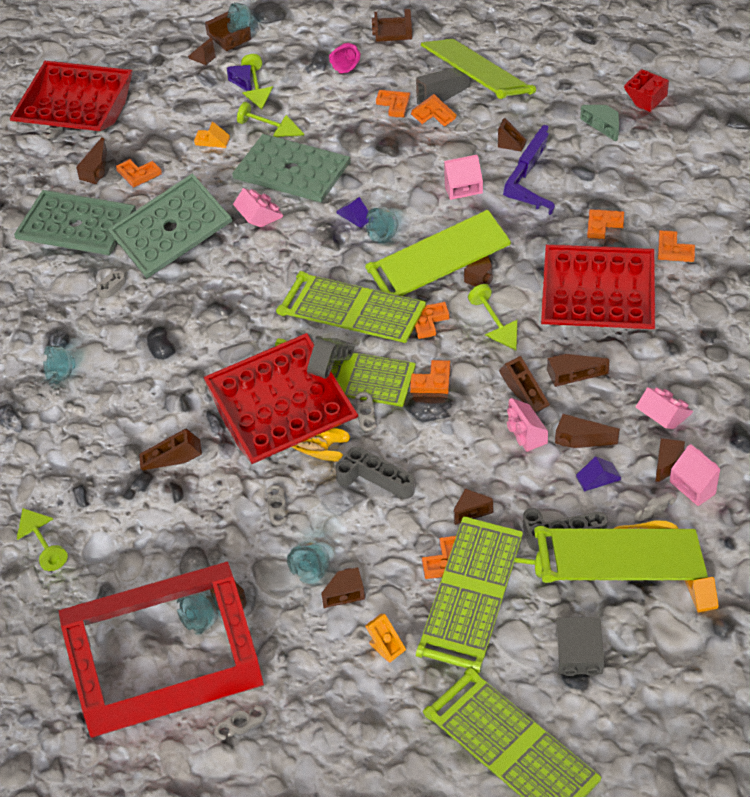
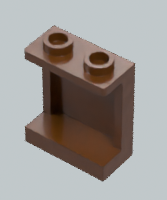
[372,9,412,42]
[205,11,251,51]

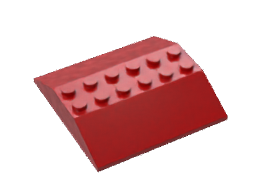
[10,60,133,131]
[541,244,655,329]
[203,333,358,464]

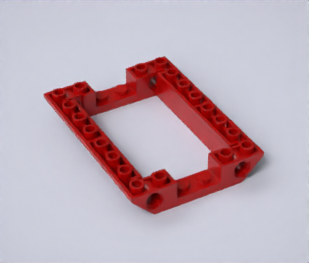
[58,561,264,738]

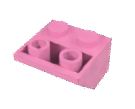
[444,155,483,200]
[233,188,284,227]
[636,387,693,429]
[507,398,548,452]
[669,444,720,506]

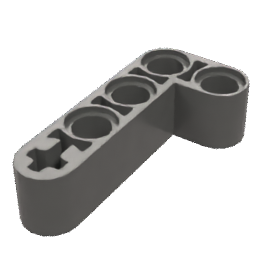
[307,338,355,379]
[335,447,415,499]
[523,508,608,551]

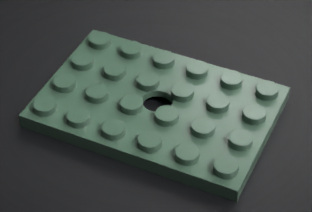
[232,134,351,203]
[108,173,232,279]
[14,190,136,255]

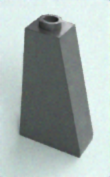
[416,68,470,105]

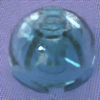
[227,2,254,33]
[366,208,398,242]
[43,345,75,383]
[287,540,330,584]
[176,591,218,635]

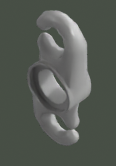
[42,125,64,139]
[355,392,377,432]
[266,485,287,526]
[634,492,677,522]
[214,705,267,740]

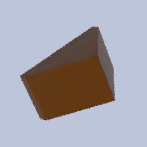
[188,38,216,65]
[498,118,527,151]
[453,489,493,525]

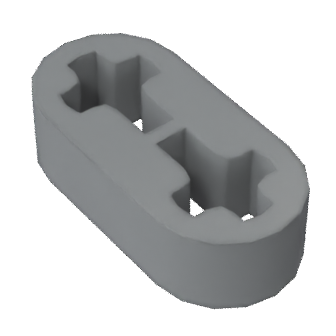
[97,271,126,298]

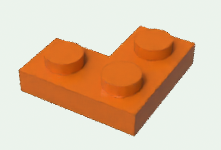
[376,90,410,118]
[411,94,457,127]
[116,159,162,188]
[587,209,624,239]
[658,230,695,262]
[414,302,449,339]
[410,360,450,394]
[422,536,456,579]

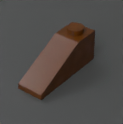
[76,137,107,184]
[547,354,610,387]
[499,356,550,413]
[555,414,620,448]
[139,428,202,471]

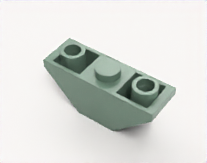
[580,105,619,141]

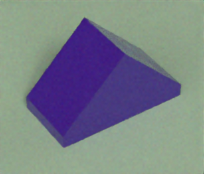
[226,65,252,91]
[336,197,373,228]
[576,456,621,492]

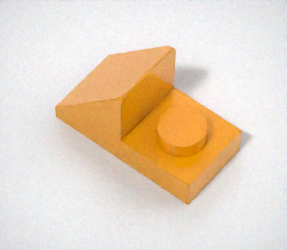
[194,122,230,148]
[685,577,719,613]
[365,613,406,662]

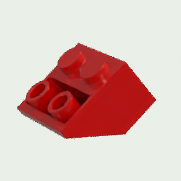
[624,69,669,112]

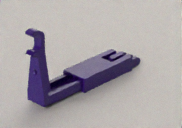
[503,125,555,215]

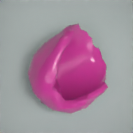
[329,42,361,73]

